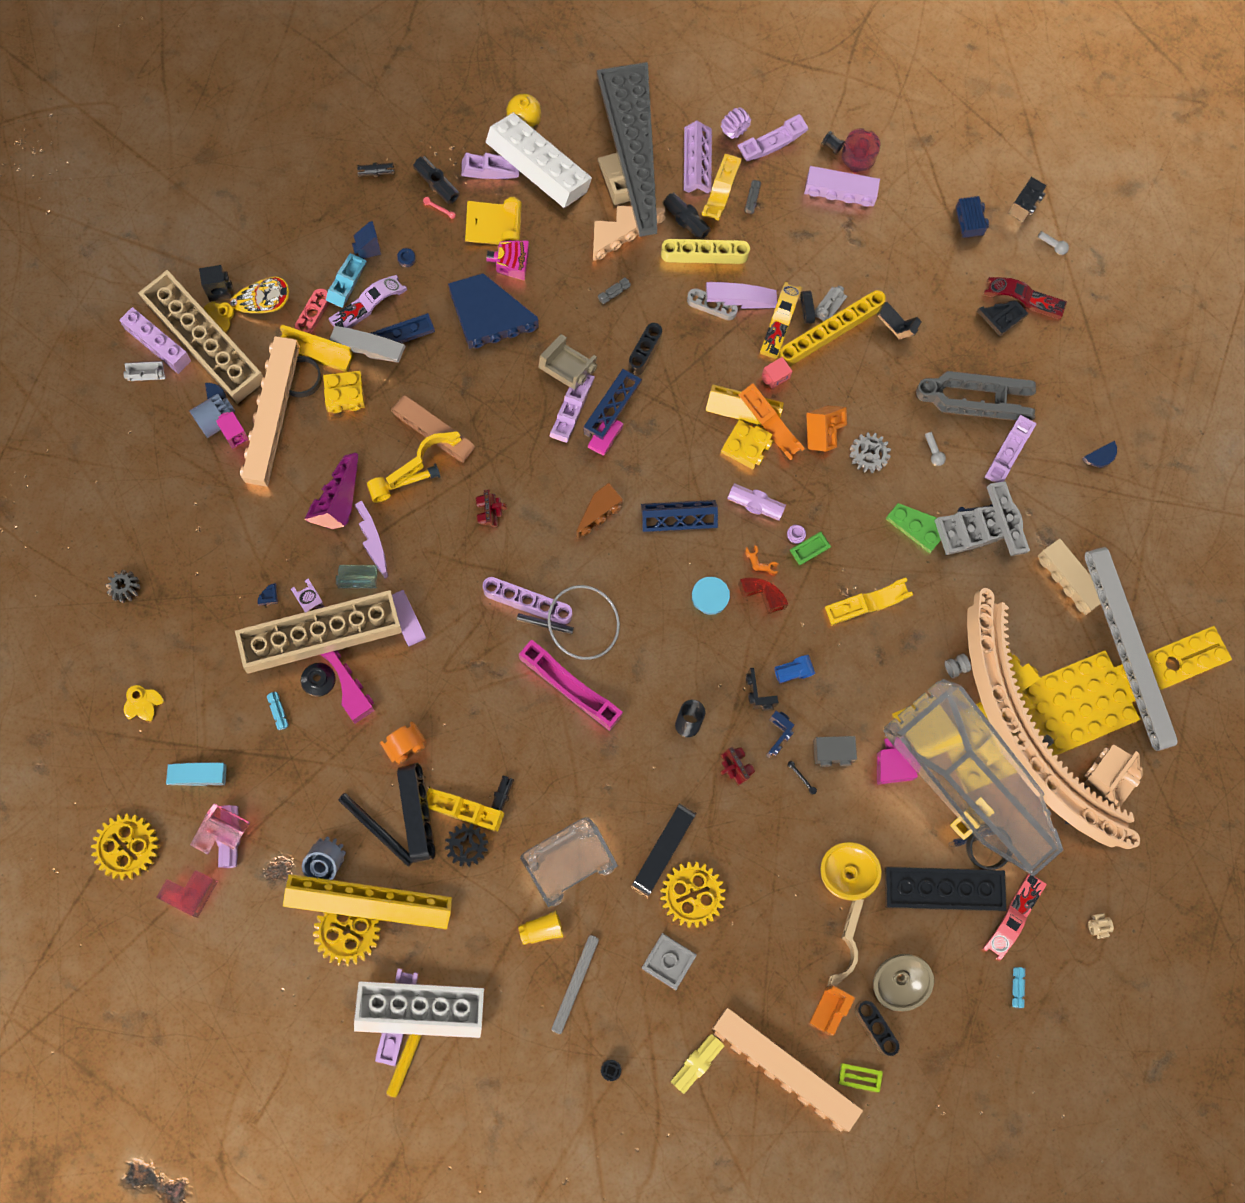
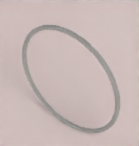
[548,585,620,660]

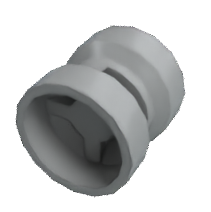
[945,653,971,678]

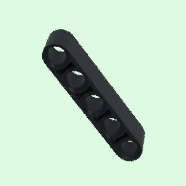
[397,763,435,863]
[631,803,697,897]

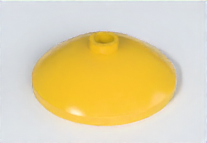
[820,842,881,900]

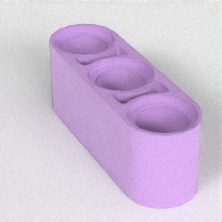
[392,590,426,647]

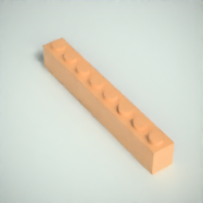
[240,336,300,487]
[711,1008,863,1132]

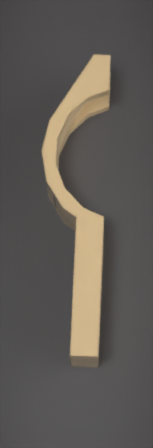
[827,899,864,987]

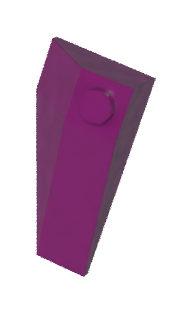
[305,452,359,529]

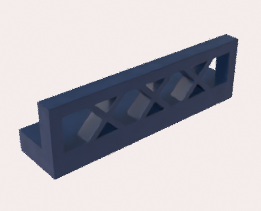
[583,369,642,440]
[641,500,718,532]

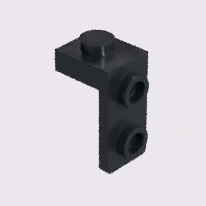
[877,302,922,340]
[746,668,779,711]

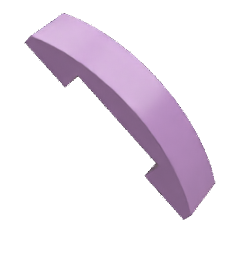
[738,114,808,161]
[985,415,1036,483]

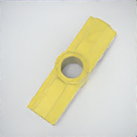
[670,1034,724,1094]

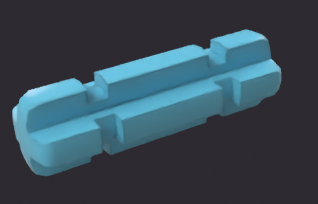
[267,692,288,730]
[1012,967,1025,1008]

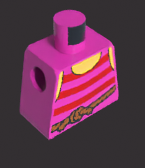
[486,240,529,280]

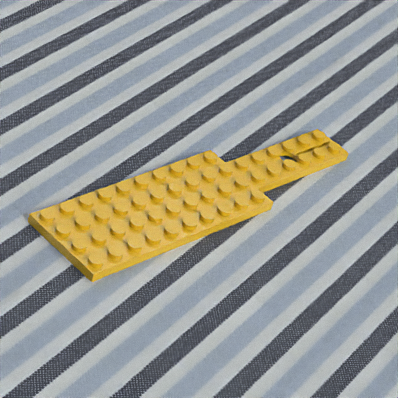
[946,626,1232,794]

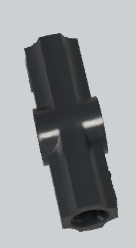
[413,156,460,204]
[663,193,711,240]

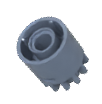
[189,394,235,438]
[302,837,346,880]

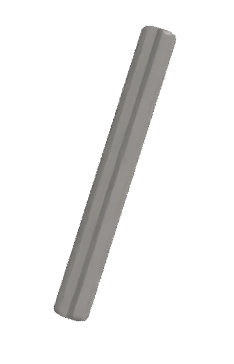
[552,935,599,1034]

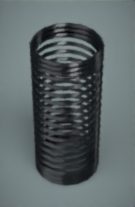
[675,699,706,738]

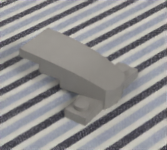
[934,481,1030,556]

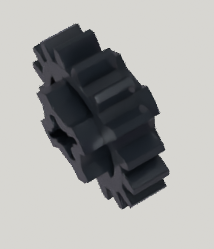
[445,823,488,868]

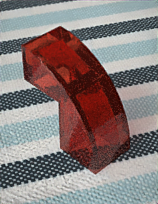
[738,578,788,614]

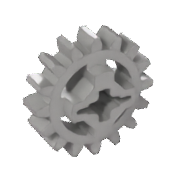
[849,432,891,473]

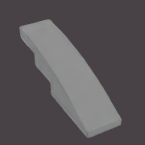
[329,326,406,362]

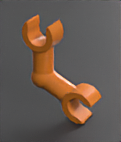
[745,545,778,576]

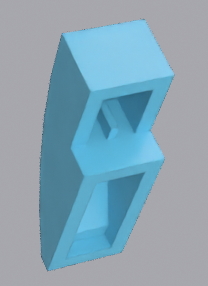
[326,253,367,308]
[166,763,227,786]

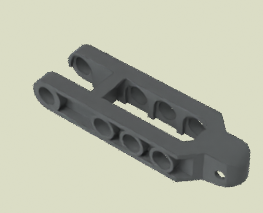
[916,371,1036,421]

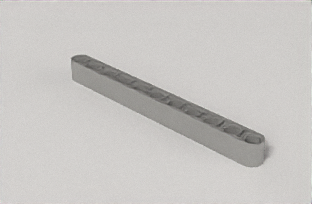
[1085,547,1177,751]

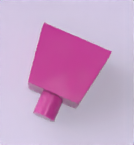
[877,738,918,785]

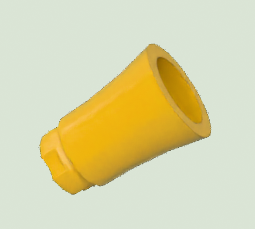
[518,910,564,945]

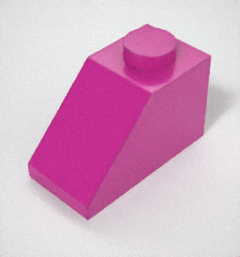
[216,411,249,449]

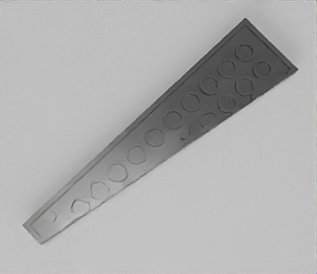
[597,62,657,237]

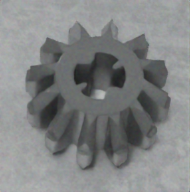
[105,569,141,603]

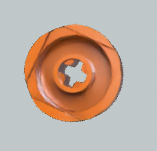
[380,721,426,764]

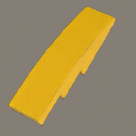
[426,788,505,832]

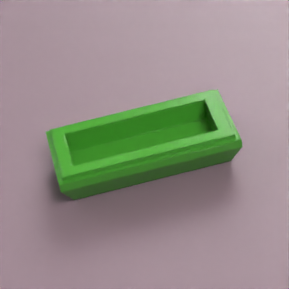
[790,532,831,566]

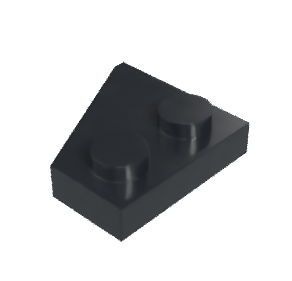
[977,300,1028,337]

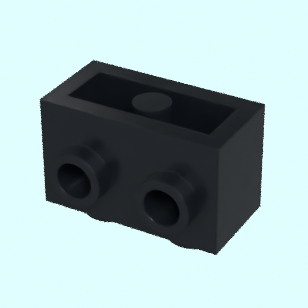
[1009,176,1047,222]

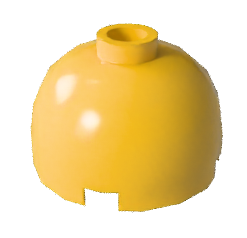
[506,93,542,128]

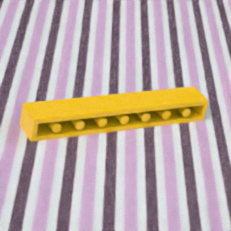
[283,874,452,929]

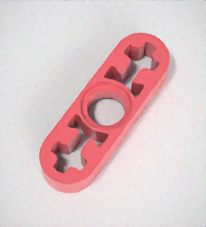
[295,289,330,334]

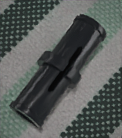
[357,162,395,177]
[491,776,514,811]

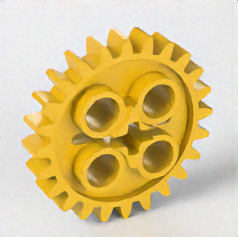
[91,814,160,881]
[660,862,726,928]
[313,912,380,966]

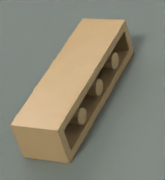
[1038,539,1101,615]

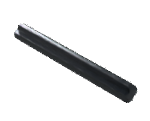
[338,793,413,867]

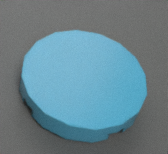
[692,577,730,615]

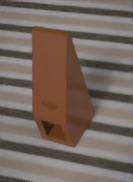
[576,483,623,538]

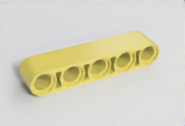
[661,239,750,264]

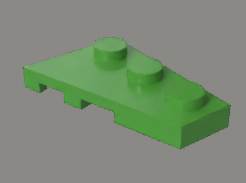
[886,503,941,553]

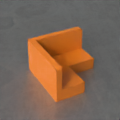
[807,405,847,451]
[809,986,855,1036]

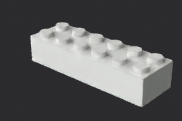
[486,113,592,208]
[354,981,484,1038]

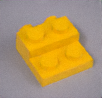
[323,371,365,413]
[721,420,773,469]

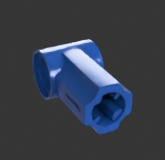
[774,655,816,684]

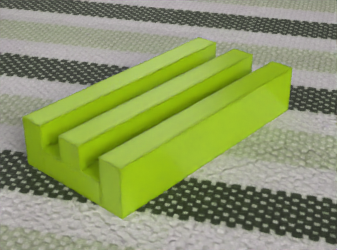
[838,1063,883,1093]

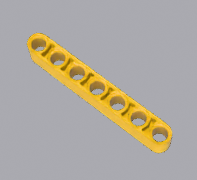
[778,290,886,367]

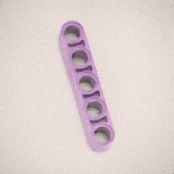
[483,577,572,625]

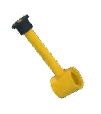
[367,463,441,503]

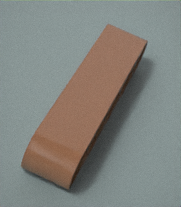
[391,395,475,462]

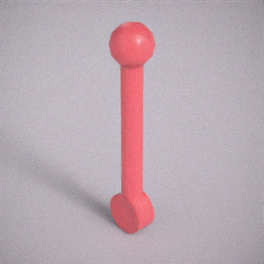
[423,197,456,219]

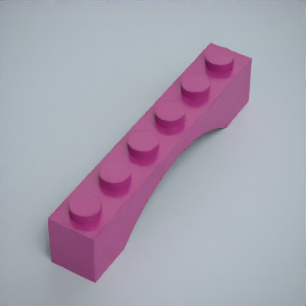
[519,639,623,731]
[320,650,374,724]

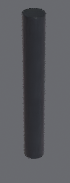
[517,613,574,635]

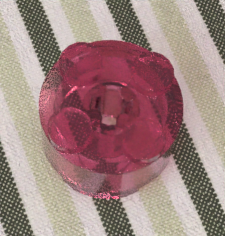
[842,128,880,172]

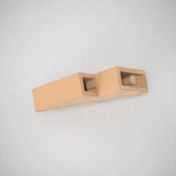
[593,206,666,260]

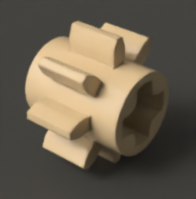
[1088,913,1114,939]

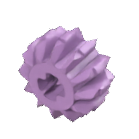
[721,107,751,139]

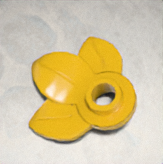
[203,302,234,333]
[124,685,164,721]

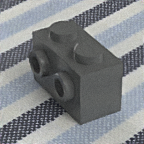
[813,736,857,767]

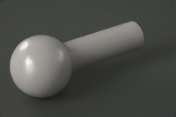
[1038,231,1069,255]
[925,431,946,466]

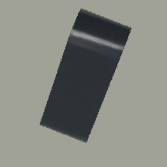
[628,323,662,375]
[855,1001,900,1056]

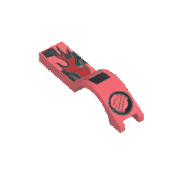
[983,873,1047,961]

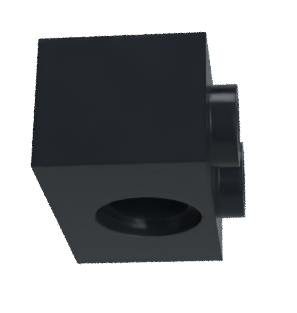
[199,265,233,302]

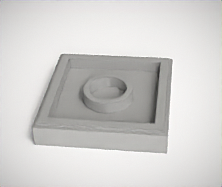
[641,933,697,990]

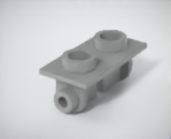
[815,286,847,321]
[124,361,166,381]

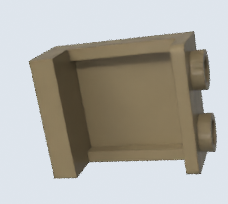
[538,334,597,390]

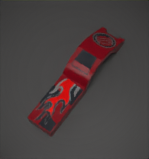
[983,277,1067,320]

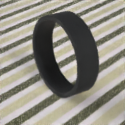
[289,356,322,398]
[966,825,1012,870]

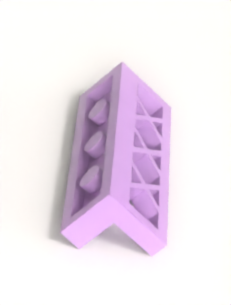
[684,121,712,193]

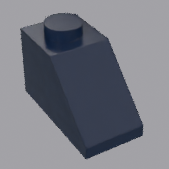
[352,221,381,259]

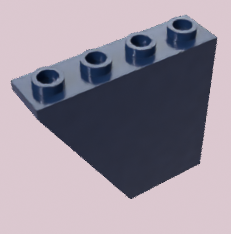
[448,273,539,349]

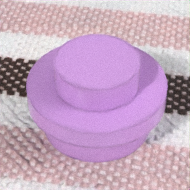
[787,525,806,544]

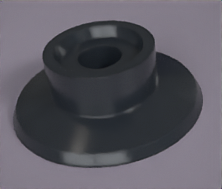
[300,663,336,697]

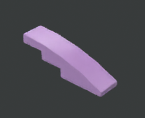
[706,282,777,309]
[550,374,595,443]
[355,501,388,579]

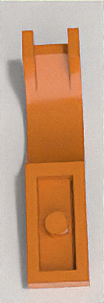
[738,383,805,460]

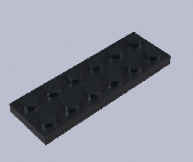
[885,867,1007,911]

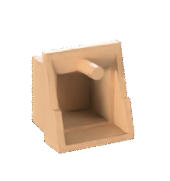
[1084,744,1143,807]

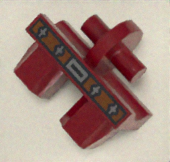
[476,489,507,528]
[720,747,755,786]

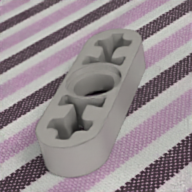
[687,289,738,320]

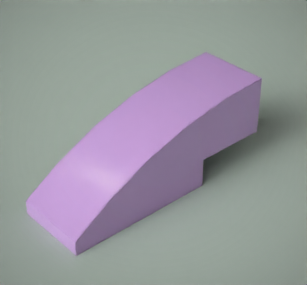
[461,153,519,179]

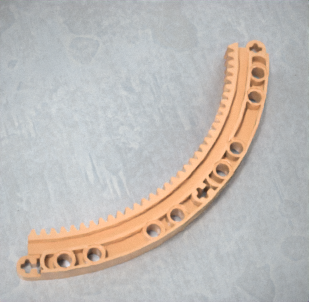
[967,588,1140,849]

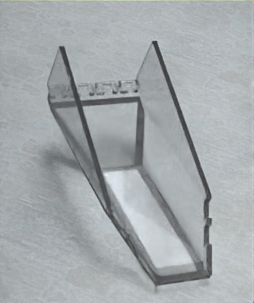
[883,679,1063,876]

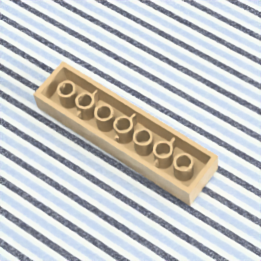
[139,270,263,404]
[235,590,402,674]

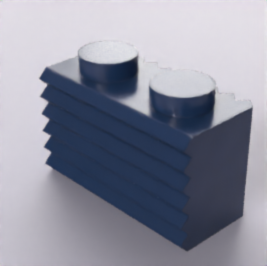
[956,196,989,238]

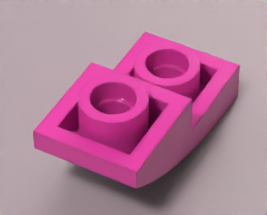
[588,416,624,456]

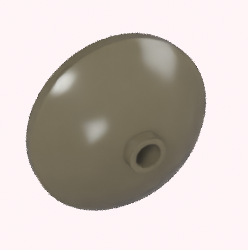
[873,954,934,1011]

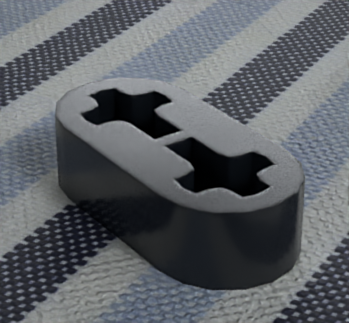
[800,290,815,324]

